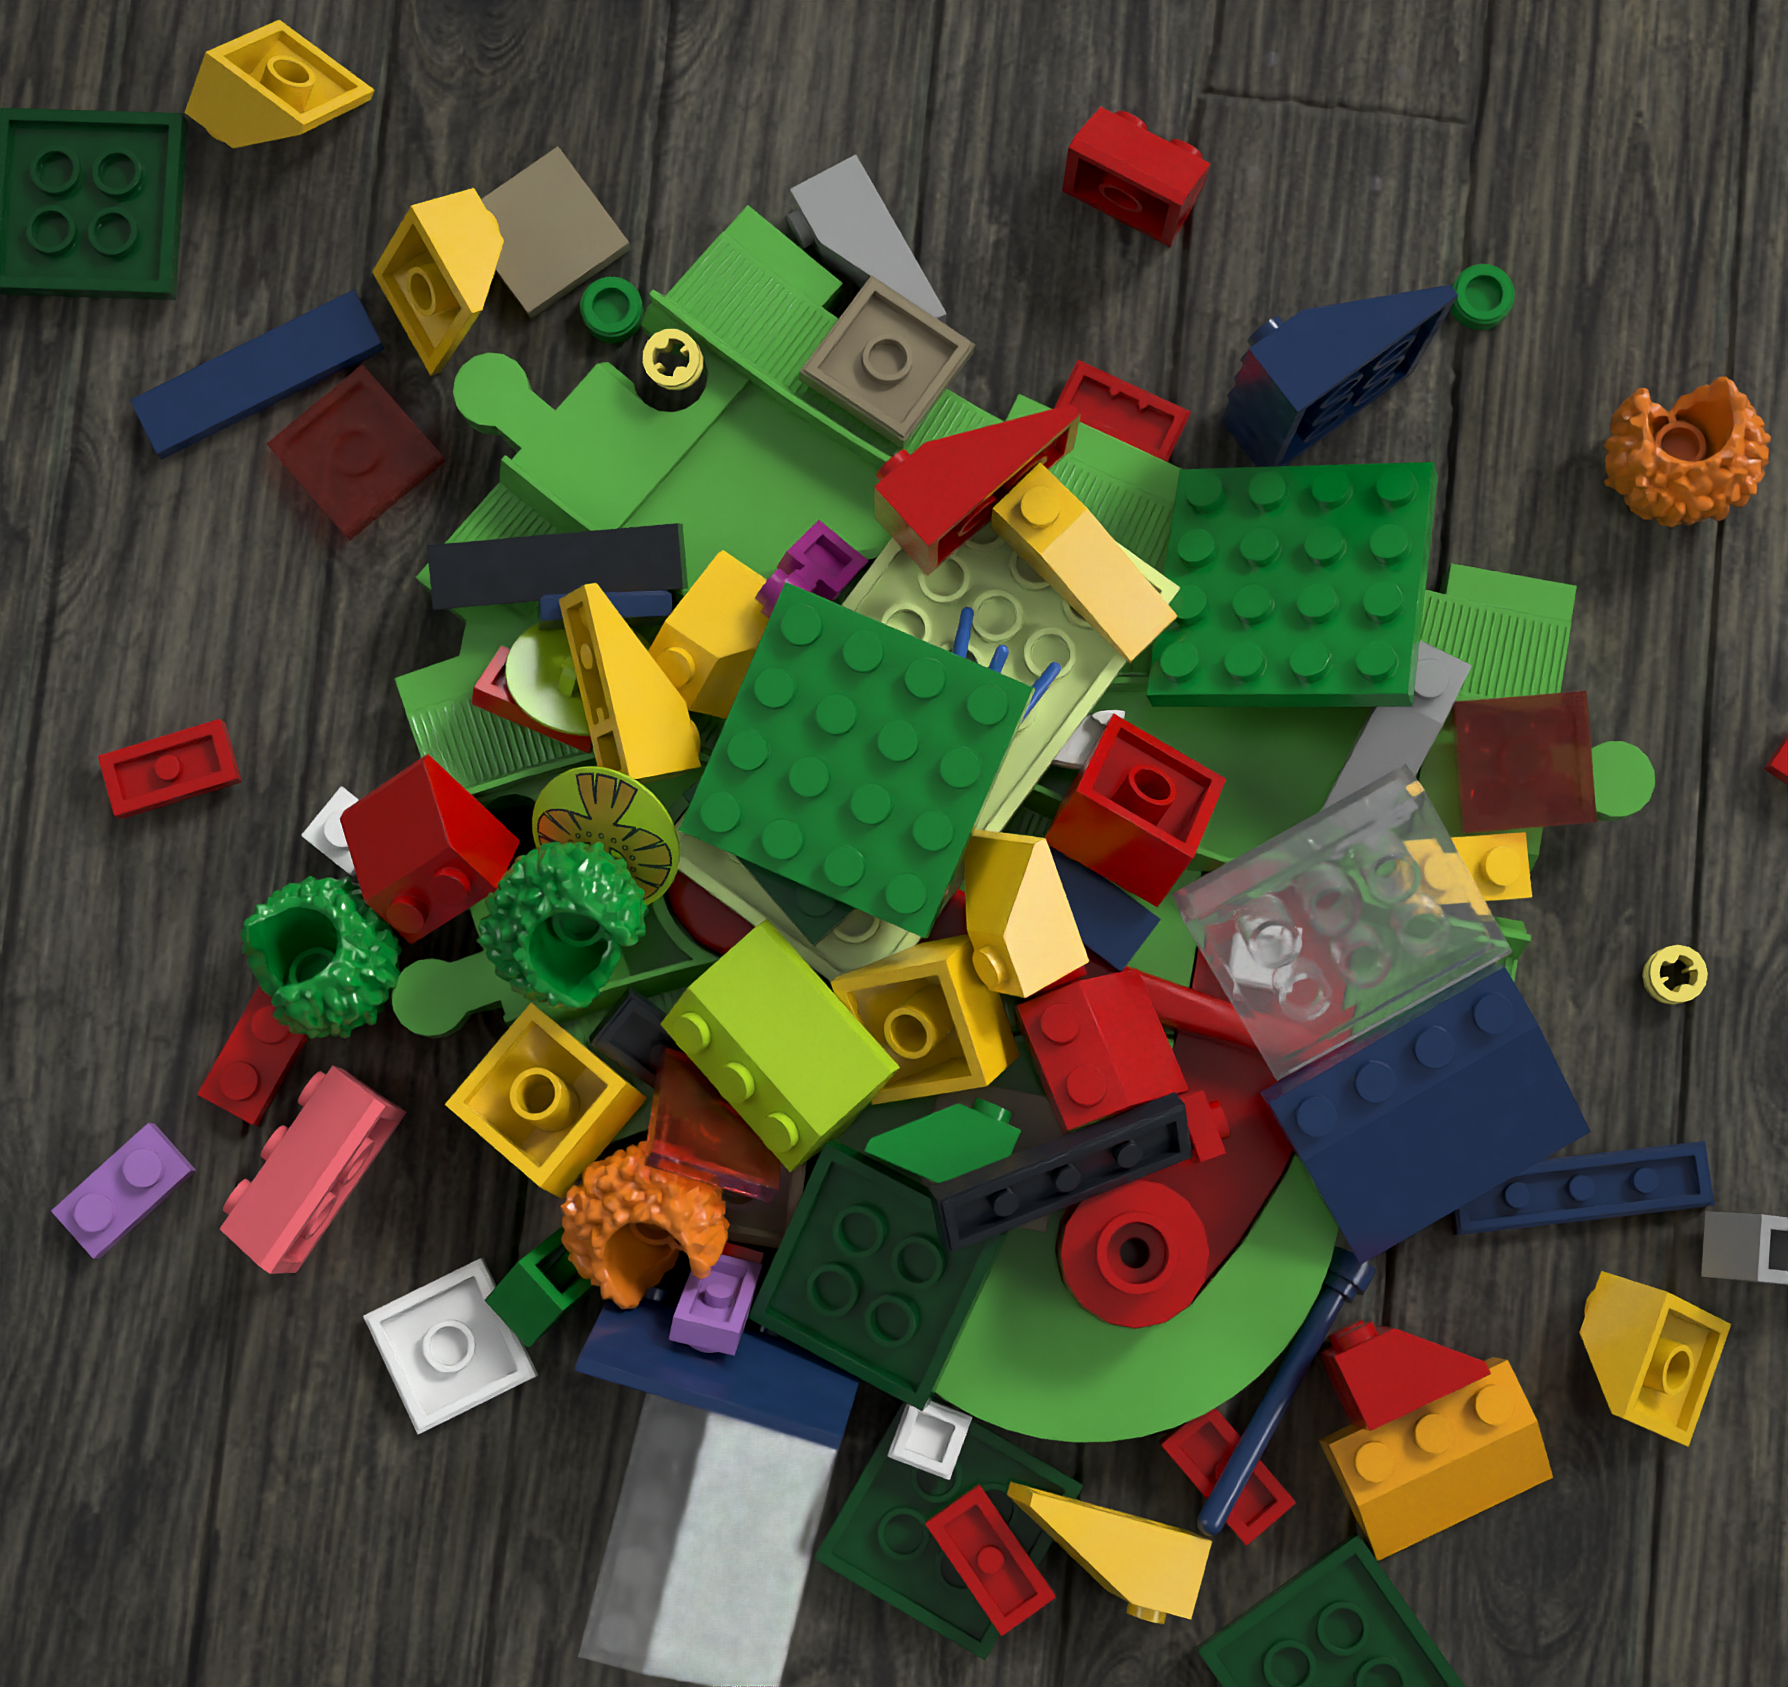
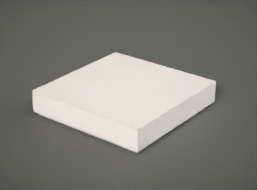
[363,1258,538,1434]

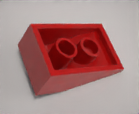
[874,404,1081,576]

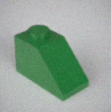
[865,1097,1021,1184]
[484,1226,597,1348]

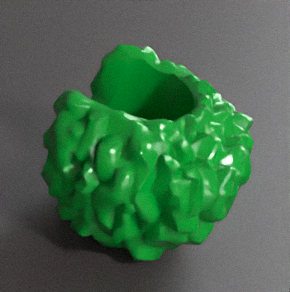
[477,842,649,1011]
[240,876,402,1040]

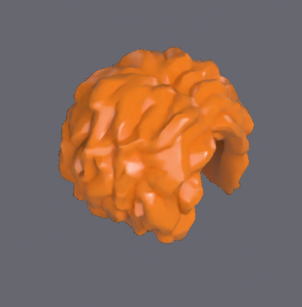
[1604,376,1771,527]
[560,1141,730,1309]

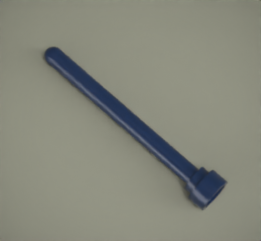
[1197,1246,1376,1536]

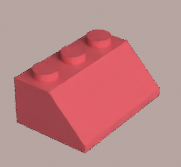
[220,1065,407,1274]

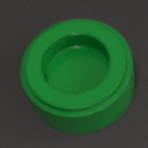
[1450,264,1515,330]
[580,277,644,343]

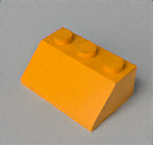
[1319,1357,1553,1561]

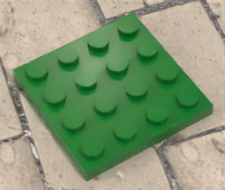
[1146,462,1438,707]
[679,582,1035,938]

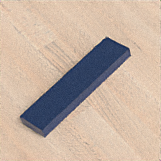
[130,289,385,459]
[1451,1141,1715,1235]

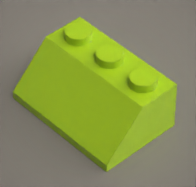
[660,919,900,1172]

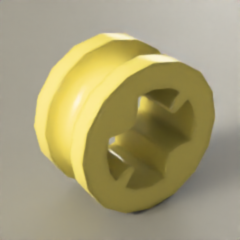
[643,329,704,390]
[1642,945,1708,1005]

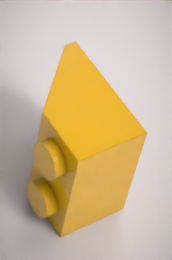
[831,934,1020,1105]
[445,1002,647,1200]

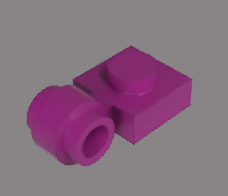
[755,520,869,619]

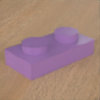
[51,1123,196,1259]
[669,1254,763,1356]

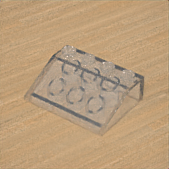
[1172,764,1513,1081]
[578,1393,838,1687]

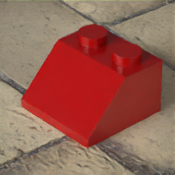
[1062,106,1211,248]
[1044,713,1226,908]
[339,754,520,944]
[1015,968,1189,1135]
[1317,1319,1491,1431]

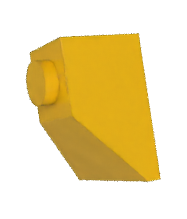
[185,20,375,148]
[372,188,504,376]
[648,550,769,719]
[964,829,1089,998]
[1579,1271,1731,1447]

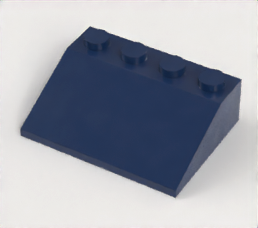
[1221,285,1458,467]
[1260,960,1591,1265]
[575,1286,860,1450]

